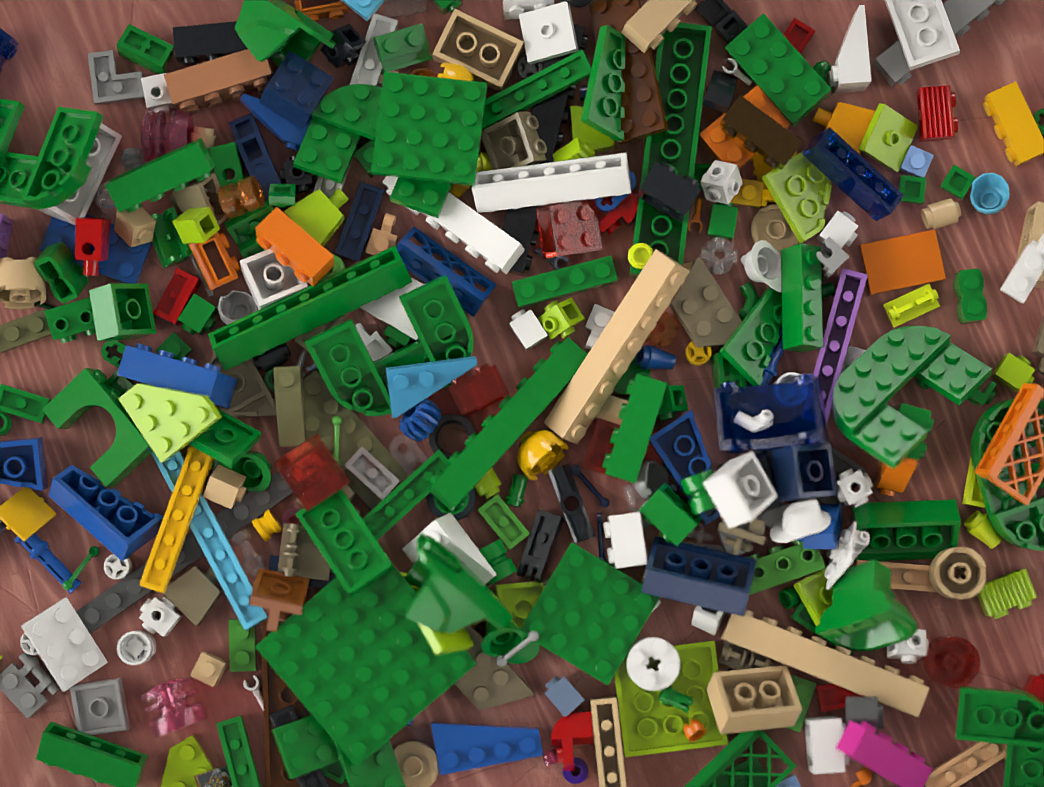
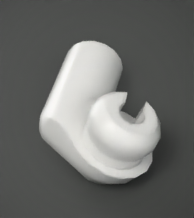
[734,410,774,432]

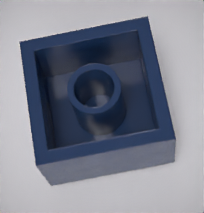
[259,51,334,129]
[772,443,838,502]

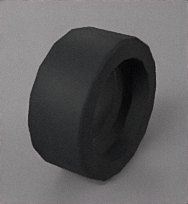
[429,414,477,460]

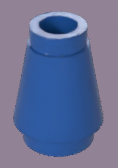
[636,344,676,369]

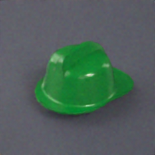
[212,451,272,492]
[481,621,540,664]

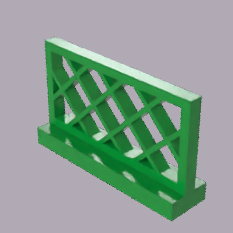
[684,730,797,787]

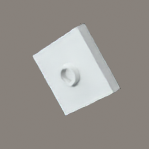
[519,1,578,65]

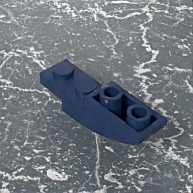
[229,113,291,211]

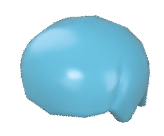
[970,172,1009,215]

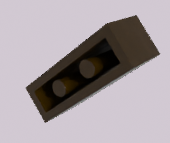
[720,95,803,170]

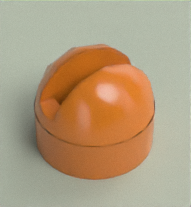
[683,719,707,742]

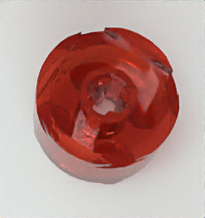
[923,635,981,689]

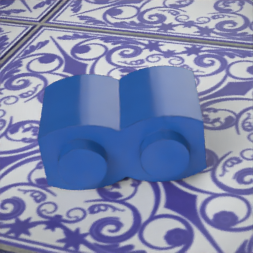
[799,504,843,549]

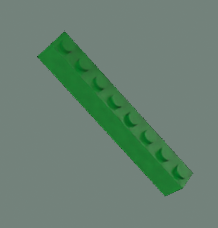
[208,246,412,370]
[429,337,588,511]

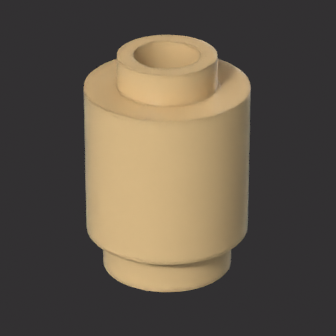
[921,198,962,230]

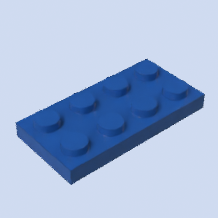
[39,214,153,284]

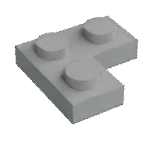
[88,50,145,105]

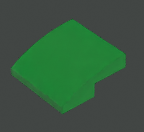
[225,200,275,259]

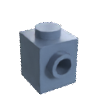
[544,675,584,717]

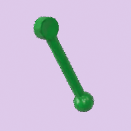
[62,546,99,590]

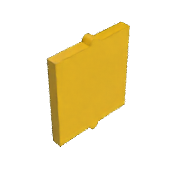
[0,487,57,542]

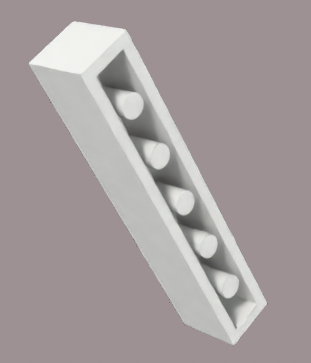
[472,153,631,213]
[382,176,525,274]

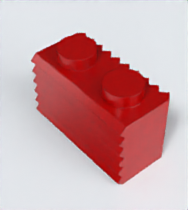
[916,85,958,142]

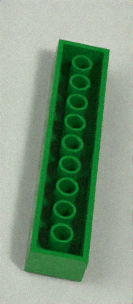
[628,22,712,278]

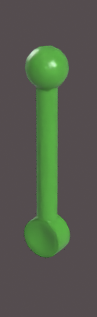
[331,416,342,470]

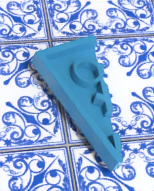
[386,356,477,418]

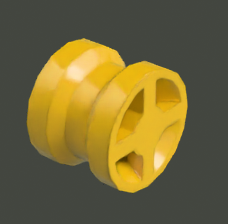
[685,341,712,366]
[252,509,283,542]

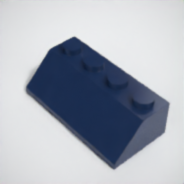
[641,536,757,616]

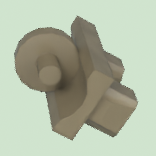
[718,518,766,556]

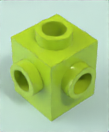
[538,297,585,340]

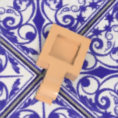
[366,213,398,255]

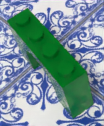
[42,368,153,487]

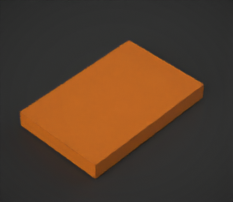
[859,230,946,295]

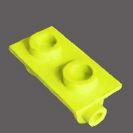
[883,284,940,328]

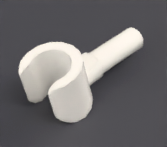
[721,58,752,86]
[243,675,264,711]

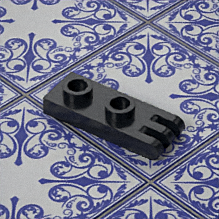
[517,509,565,584]

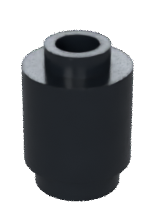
[252,343,292,372]

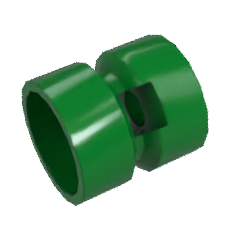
[681,469,717,515]
[479,539,518,586]

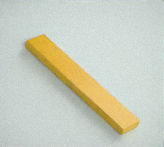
[139,446,214,594]

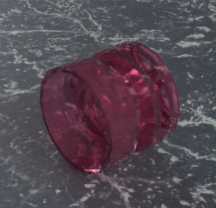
[141,110,194,163]
[140,676,207,738]

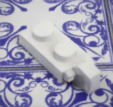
[1000,233,1044,303]

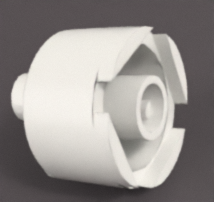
[626,637,680,691]

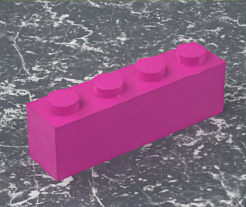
[836,720,933,787]

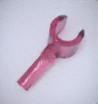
[543,746,562,766]

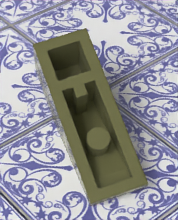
[274,366,306,447]

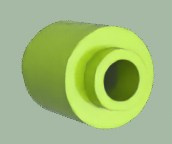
[474,468,502,499]

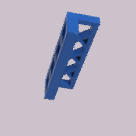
[396,226,497,317]

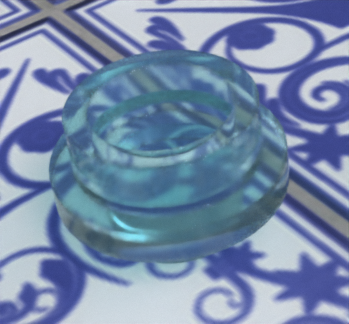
[120,148,146,169]

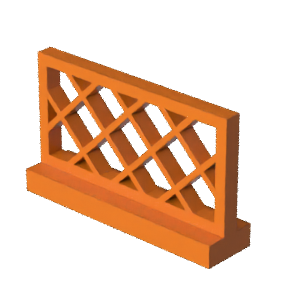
[974,383,1044,505]

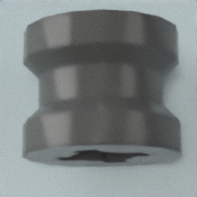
[517,56,543,80]

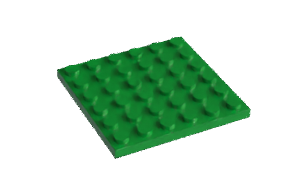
[255,566,477,767]

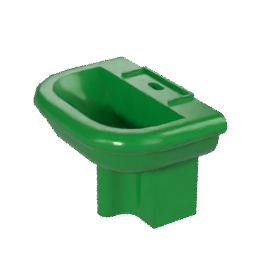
[815,559,917,651]

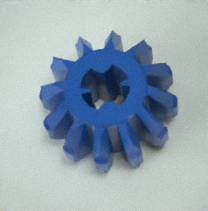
[399,398,442,442]

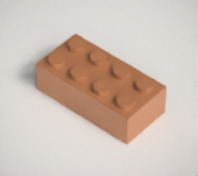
[164,49,274,115]

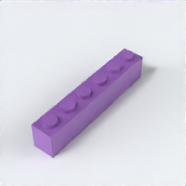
[801,268,868,426]

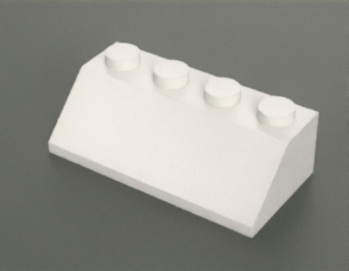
[37,123,122,225]

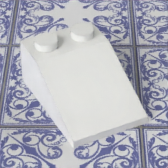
[828,5,871,94]
[359,278,424,342]
[403,513,497,584]

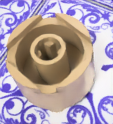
[0,257,46,309]
[928,547,986,600]

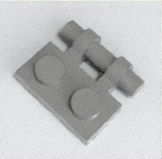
[0,652,60,719]

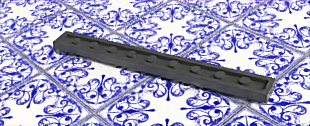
[76,465,303,634]

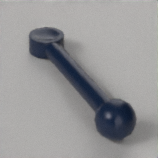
[571,465,610,508]
[596,512,607,563]

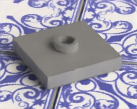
[70,677,130,735]

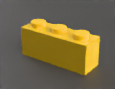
[983,81,1044,167]

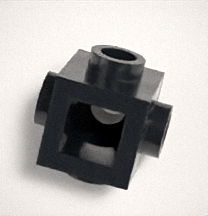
[320,24,366,68]
[280,155,318,193]

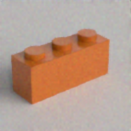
[255,207,335,287]

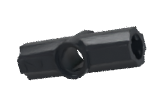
[547,464,596,544]

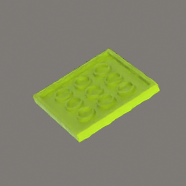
[614,640,728,757]

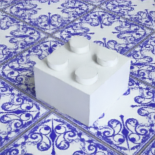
[240,249,308,310]
[704,451,778,528]
[603,512,647,568]
[804,715,849,774]

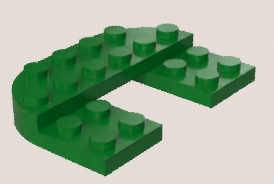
[293,84,453,218]
[0,99,104,209]
[305,274,473,416]
[832,326,992,469]
[970,398,1044,551]
[955,686,1044,787]
[272,715,406,787]

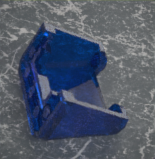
[714,373,829,454]

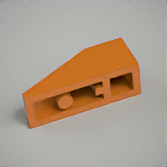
[874,458,918,497]

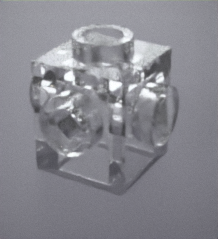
[700,237,737,275]

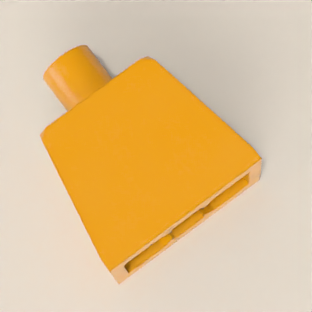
[812,102,875,161]

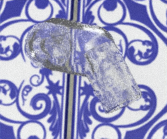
[622,484,649,514]

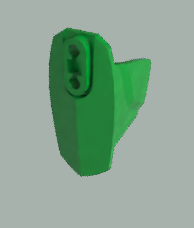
[235,0,336,68]
[406,534,513,634]

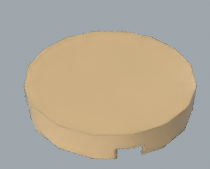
[750,204,798,253]
[393,740,439,787]

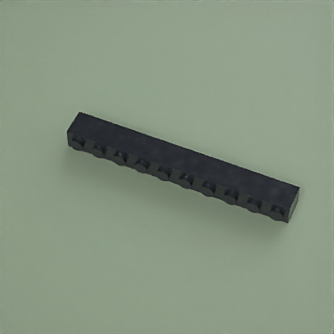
[500,24,588,276]

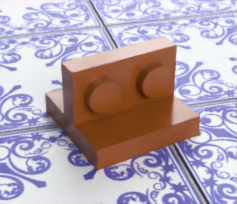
[249,568,310,632]

